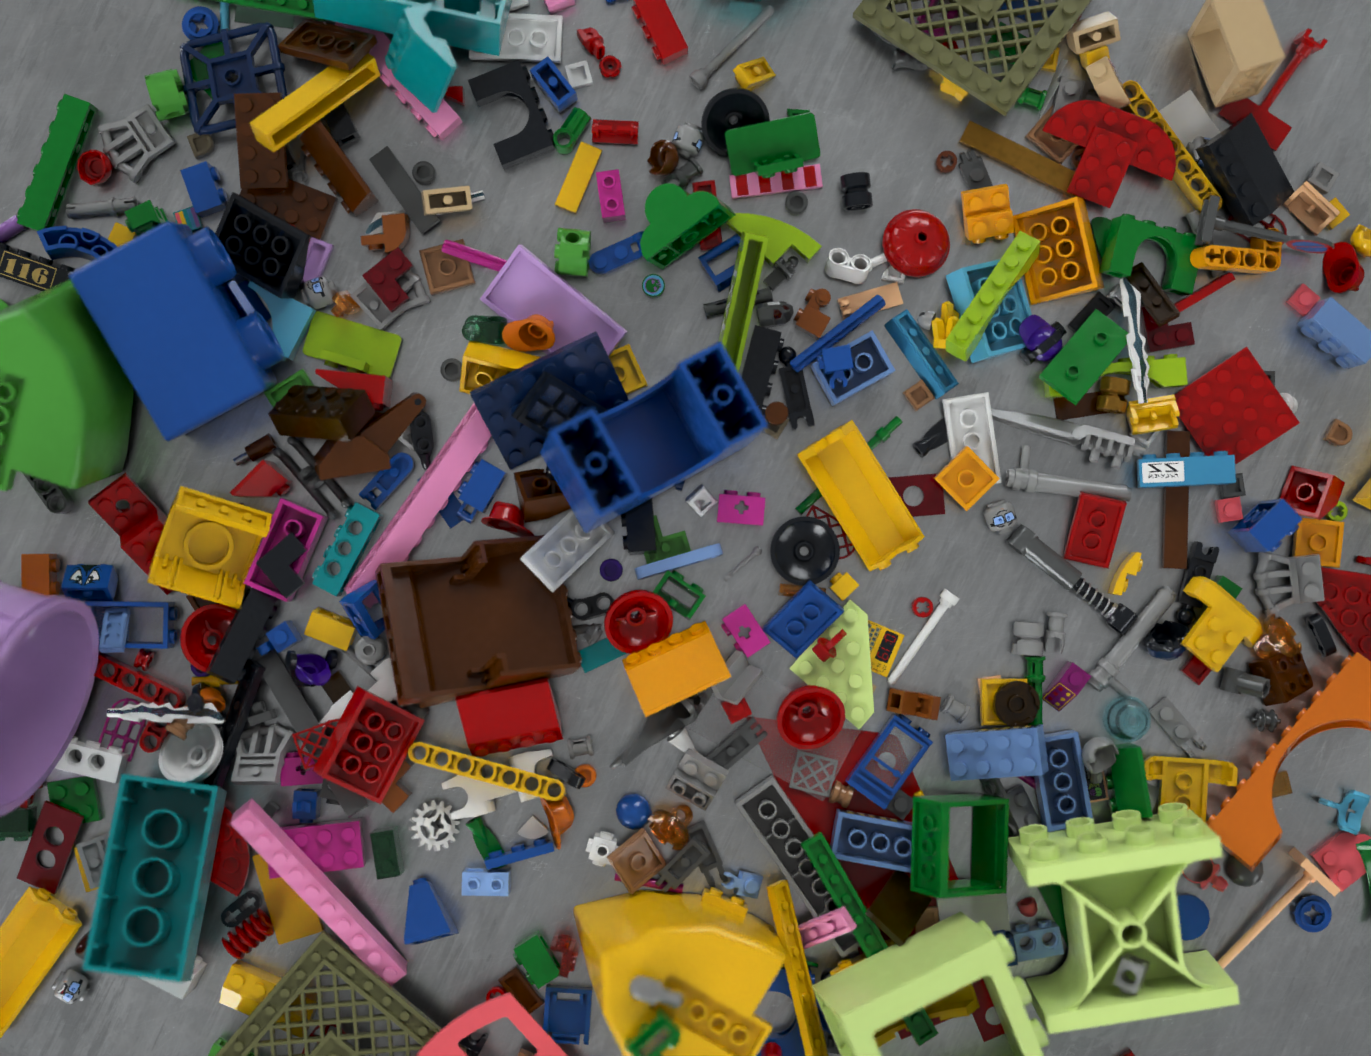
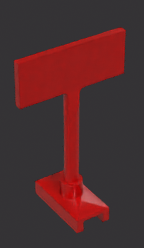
[1218,28,1328,151]

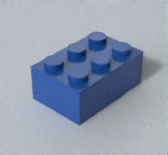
[1227,499,1303,552]

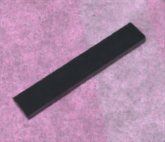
[202,659,266,788]

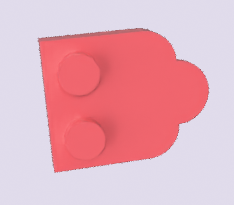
[1310,831,1371,892]

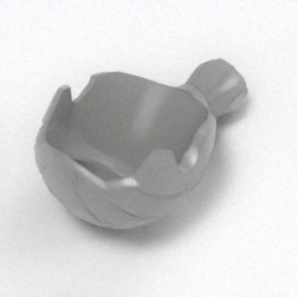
[1082,737,1119,784]

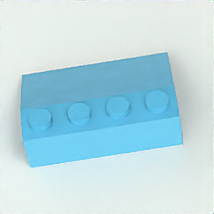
[946,259,1032,363]

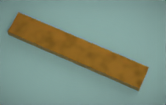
[959,120,1079,198]

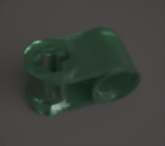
[462,315,507,344]

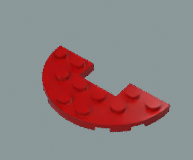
[210,805,250,897]

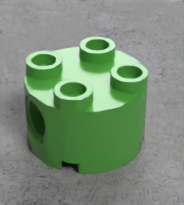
[145,69,189,121]
[554,228,591,276]

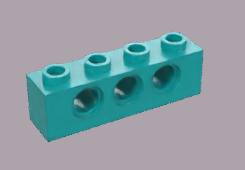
[312,502,384,597]

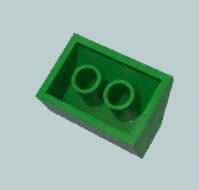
[1105,742,1153,818]

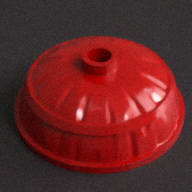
[882,209,950,277]
[604,590,673,654]
[180,604,237,672]
[777,685,845,750]

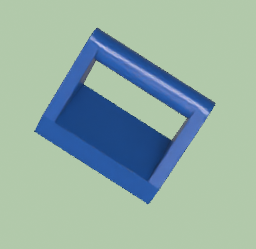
[698,234,741,293]
[339,580,385,640]

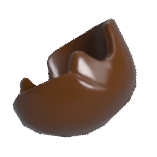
[647,139,679,176]

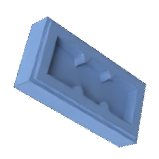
[99,608,130,653]

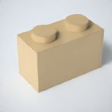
[1066,11,1121,55]
[421,186,473,216]

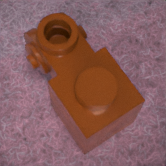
[793,288,831,340]

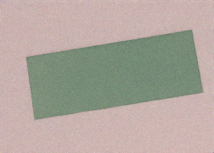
[234,5,295,29]

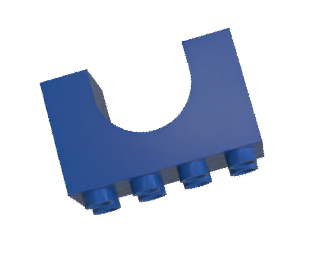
[540,341,768,534]

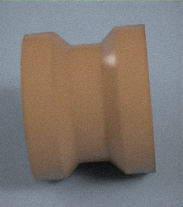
[164,713,195,741]
[829,780,854,808]

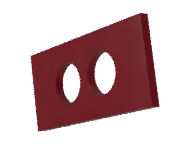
[888,473,945,517]
[17,800,85,895]

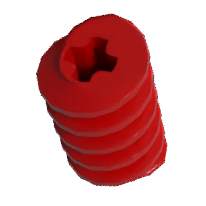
[221,908,274,959]

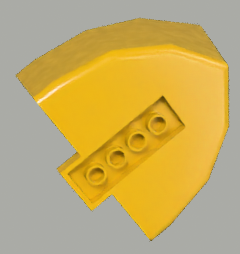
[573,890,786,1056]

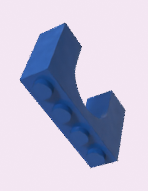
[756,964,815,1056]

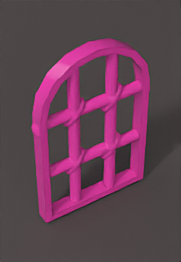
[98,698,146,762]

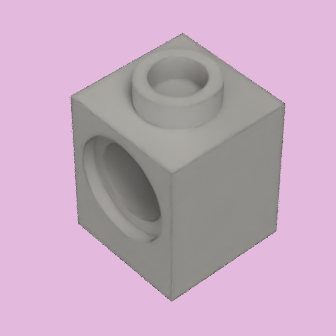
[1113,953,1150,994]

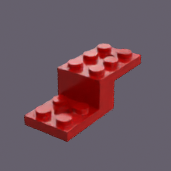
[88,472,173,595]

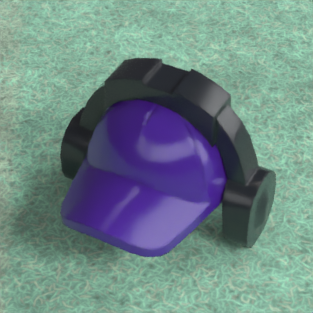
[1018,314,1067,365]
[285,650,338,687]

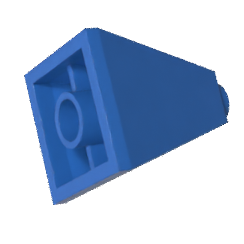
[404,878,459,945]

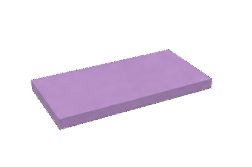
[480,244,628,357]

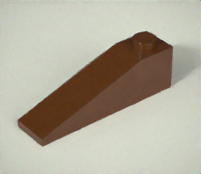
[514,469,571,523]

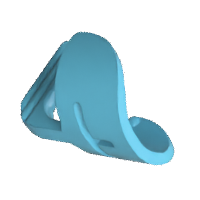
[1318,790,1371,835]

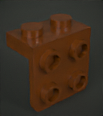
[1248,645,1313,706]

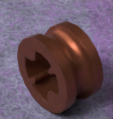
[936,151,957,173]

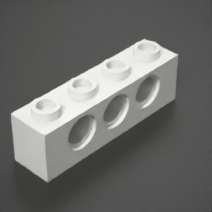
[55,736,129,783]

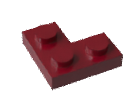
[362,247,414,312]
[1140,307,1195,353]

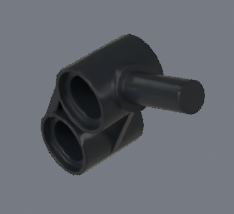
[567,592,614,621]

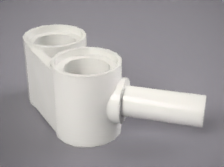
[825,248,887,284]

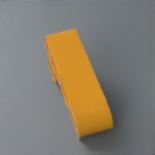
[1190,228,1282,274]

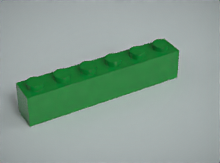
[17,94,98,231]

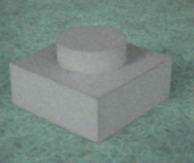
[1307,162,1340,195]

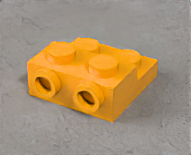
[961,184,1014,244]

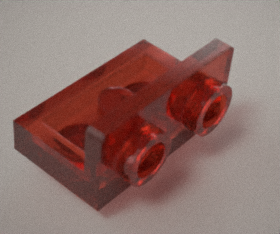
[550,934,578,978]

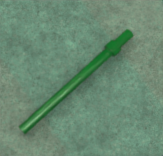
[795,416,903,515]

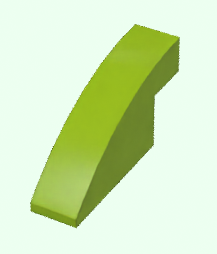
[725,213,822,268]

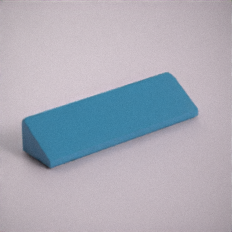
[884,309,959,399]

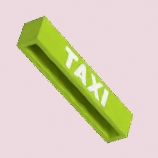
[718,231,769,373]

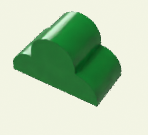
[640,183,735,270]

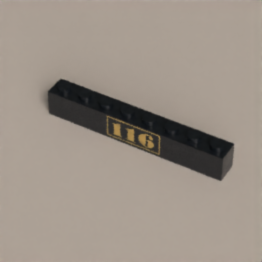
[0,242,75,291]

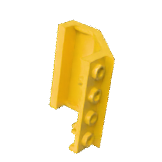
[147,486,272,609]

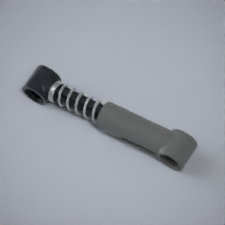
[1006,524,1138,635]

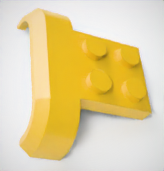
[1181,576,1263,673]
[1144,756,1238,823]

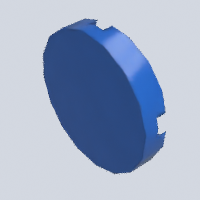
[1176,893,1210,941]

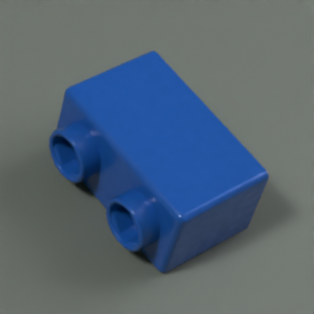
[69,221,284,441]

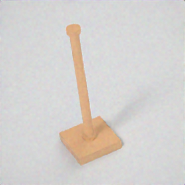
[1217,847,1341,969]

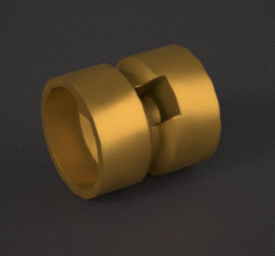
[1096,376,1131,414]

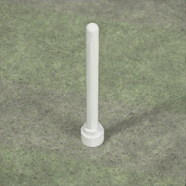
[887,588,959,685]

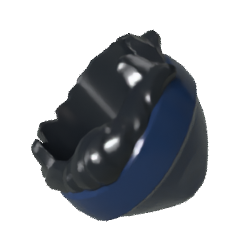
[1145,620,1189,661]

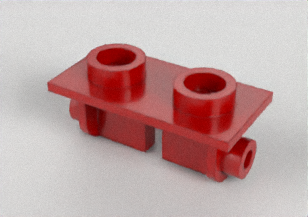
[592,119,639,145]

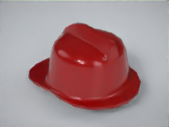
[1323,242,1365,293]
[481,501,534,537]

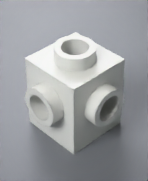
[586,831,619,867]

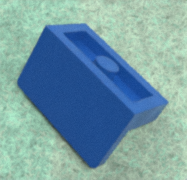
[225,280,271,322]

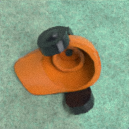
[175,682,227,728]

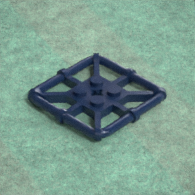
[180,22,288,136]

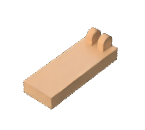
[837,282,903,320]

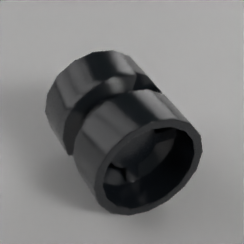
[840,172,873,211]

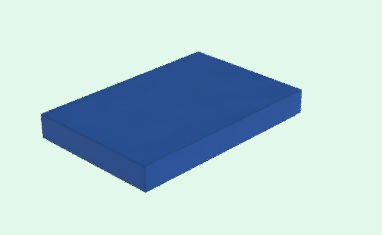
[763,580,844,659]

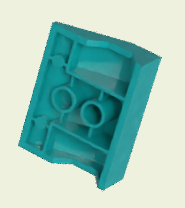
[385,3,457,113]

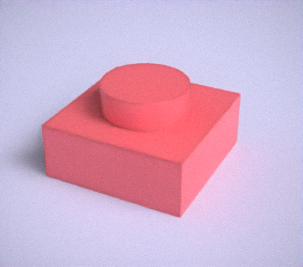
[1286,283,1320,316]
[1214,497,1243,523]

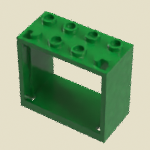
[910,793,1009,899]

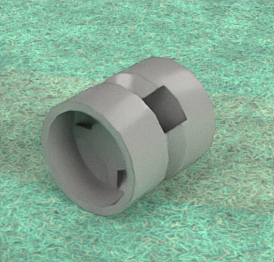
[1012,621,1044,656]

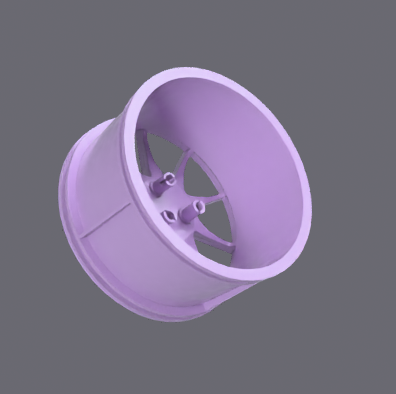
[0,580,99,816]

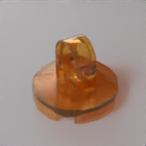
[1254,614,1302,658]
[648,805,693,850]

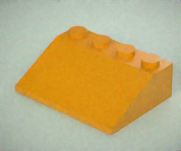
[1013,197,1105,305]
[622,621,731,717]

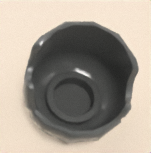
[1227,856,1264,887]

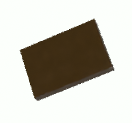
[865,870,932,946]

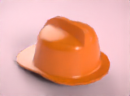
[502,314,555,352]
[540,796,574,850]

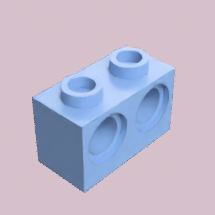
[462,867,511,896]
[1009,920,1064,962]

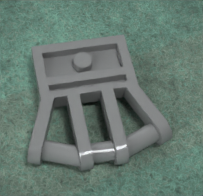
[1051,76,1102,115]
[97,104,175,183]
[350,252,430,330]
[1253,552,1325,616]
[231,724,298,785]
[76,831,110,889]

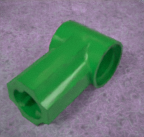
[553,107,591,155]

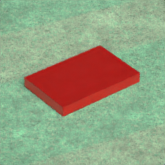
[1063,491,1127,569]

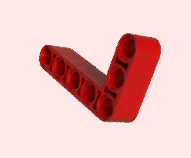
[94,651,186,753]

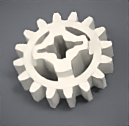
[409,800,460,851]

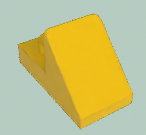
[733,57,776,92]

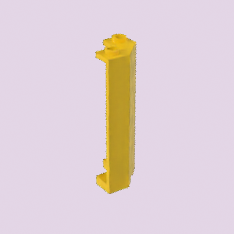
[797,420,925,571]
[0,886,82,1038]

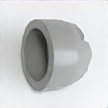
[917,311,936,330]

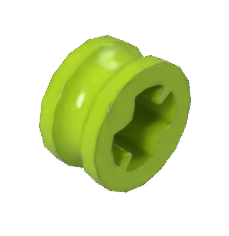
[1325,501,1348,521]

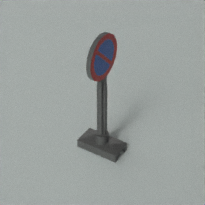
[1194,195,1335,254]

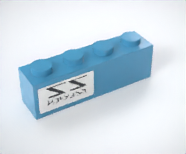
[1136,451,1236,488]

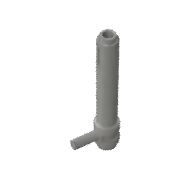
[1005,446,1132,502]
[1087,586,1177,699]

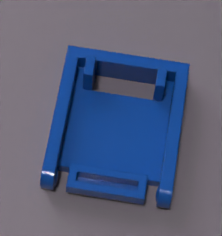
[543,984,593,1045]

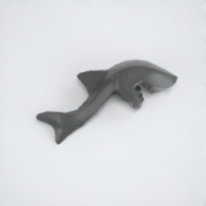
[610,687,713,770]

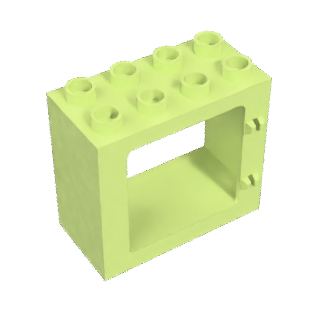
[812,911,1049,1056]

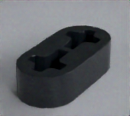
[1305,613,1337,657]
[547,757,586,789]
[221,890,262,928]

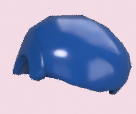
[616,793,652,830]

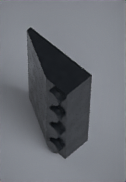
[1195,113,1294,226]
[215,192,310,298]

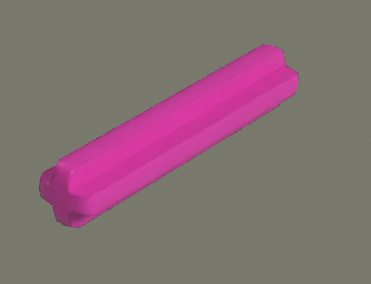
[442,239,507,272]

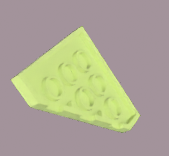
[789,599,874,729]

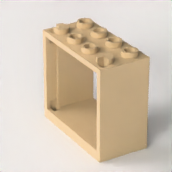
[1187,0,1285,108]

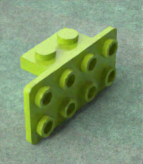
[303,311,402,379]

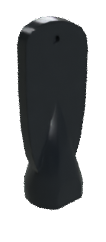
[912,417,948,458]

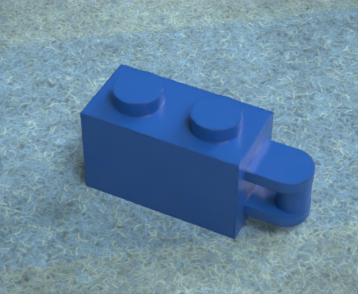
[456,459,508,524]

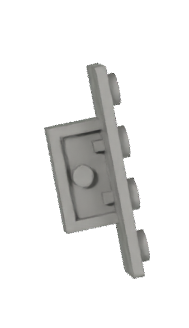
[980,778,1042,838]

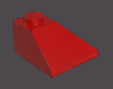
[230,460,293,498]
[1280,466,1345,520]

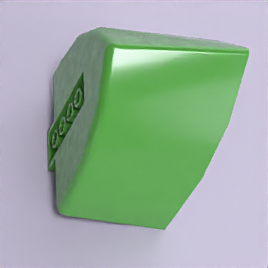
[0,279,134,492]

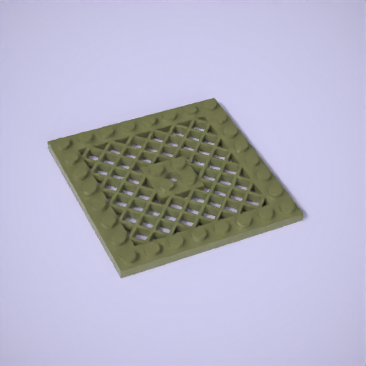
[853,0,1092,117]
[215,930,467,1056]

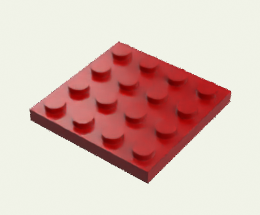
[1174,347,1300,465]

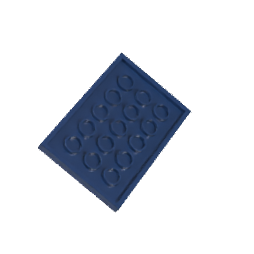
[470,331,629,470]

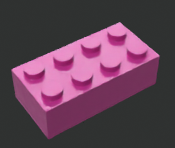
[243,498,328,602]
[268,817,366,879]

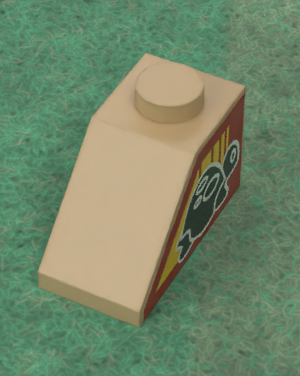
[1085,56,1131,109]

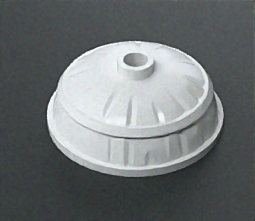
[159,724,223,783]

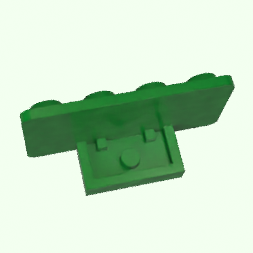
[725,112,821,178]

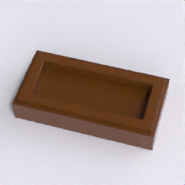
[498,965,545,1014]

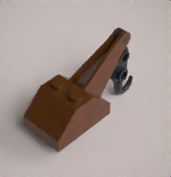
[313,392,434,480]

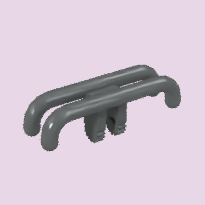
[273,436,351,520]

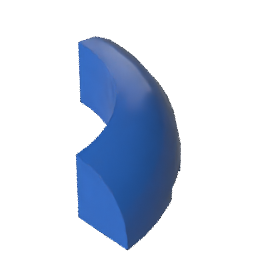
[37,226,118,261]

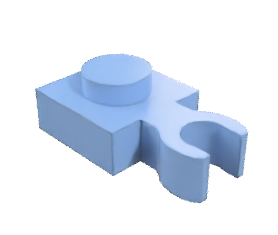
[721,870,763,899]

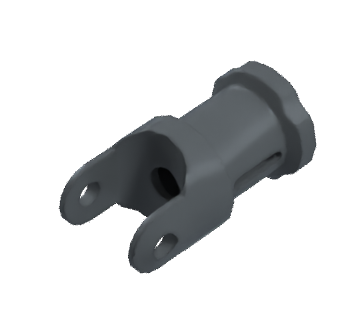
[661,156,704,189]

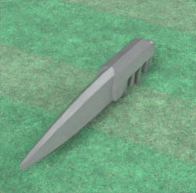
[991,409,1145,469]

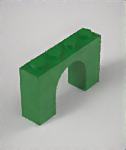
[1099,214,1202,296]

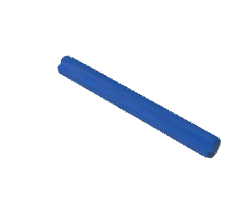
[790,295,886,372]

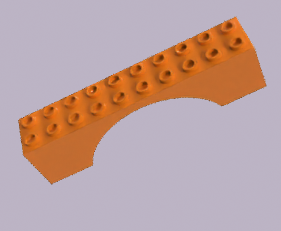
[1205,652,1371,872]

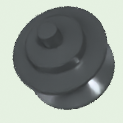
[1252,709,1281,732]

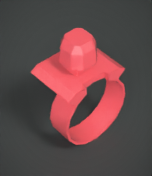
[1182,859,1229,892]

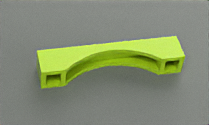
[946,231,1040,362]
[1043,354,1188,398]

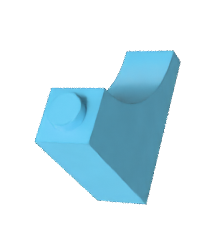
[248,281,316,362]

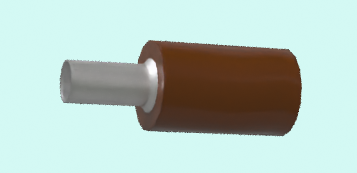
[233,433,278,466]

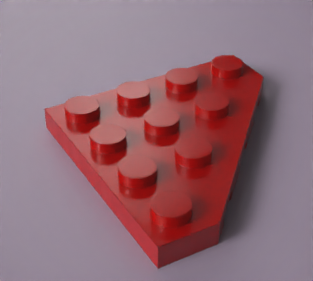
[1316,567,1371,661]

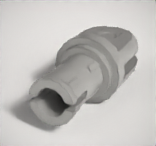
[629,976,683,1009]

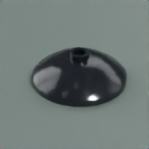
[701,88,770,157]
[770,516,840,586]

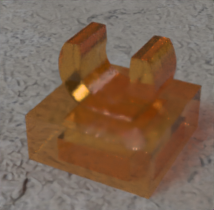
[331,290,361,318]

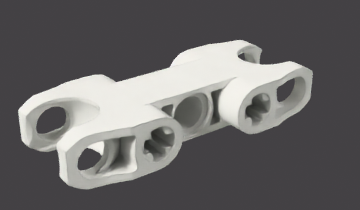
[319,658,404,728]
[441,749,561,820]

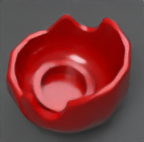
[77,150,113,185]

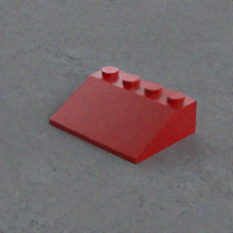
[455,678,563,757]
[313,686,425,804]

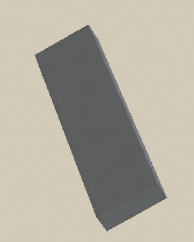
[369,146,441,234]

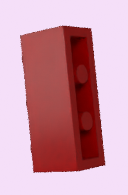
[631,0,688,65]

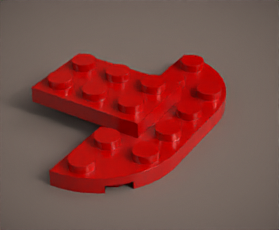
[1042,100,1176,208]

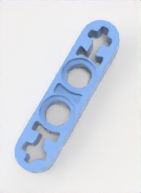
[634,543,723,580]

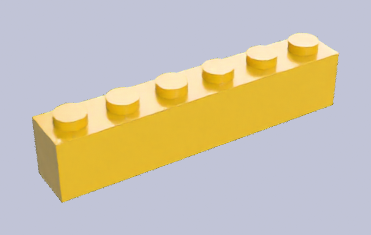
[250,53,380,152]

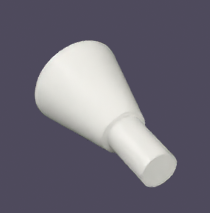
[667,727,699,753]

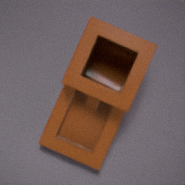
[361,213,410,254]
[886,688,941,720]
[382,758,414,813]

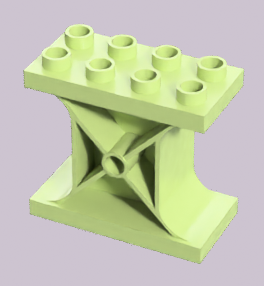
[1008,803,1239,1034]

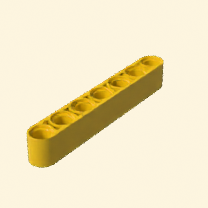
[1122,80,1223,214]
[408,742,566,801]

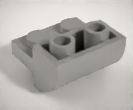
[665,748,729,811]

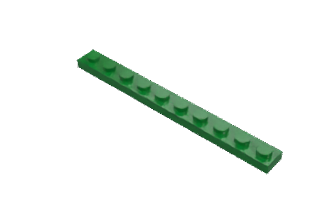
[800,831,939,1046]

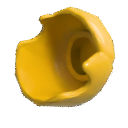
[1350,224,1371,258]

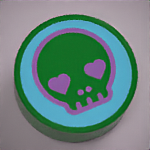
[642,274,665,298]

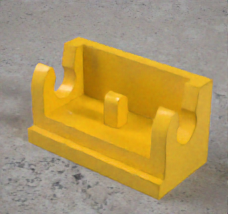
[1126,394,1180,435]
[304,606,357,651]

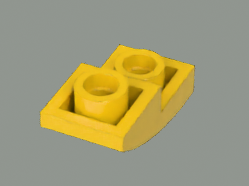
[1108,552,1143,596]

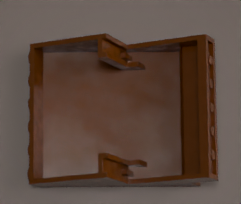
[375,535,582,708]

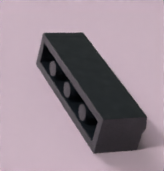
[741,325,785,417]
[621,498,657,555]
[206,587,277,684]

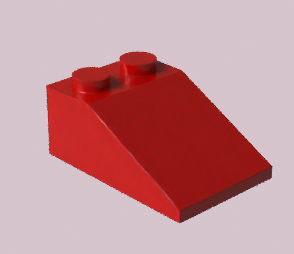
[315,369,393,411]

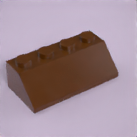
[299,120,379,217]

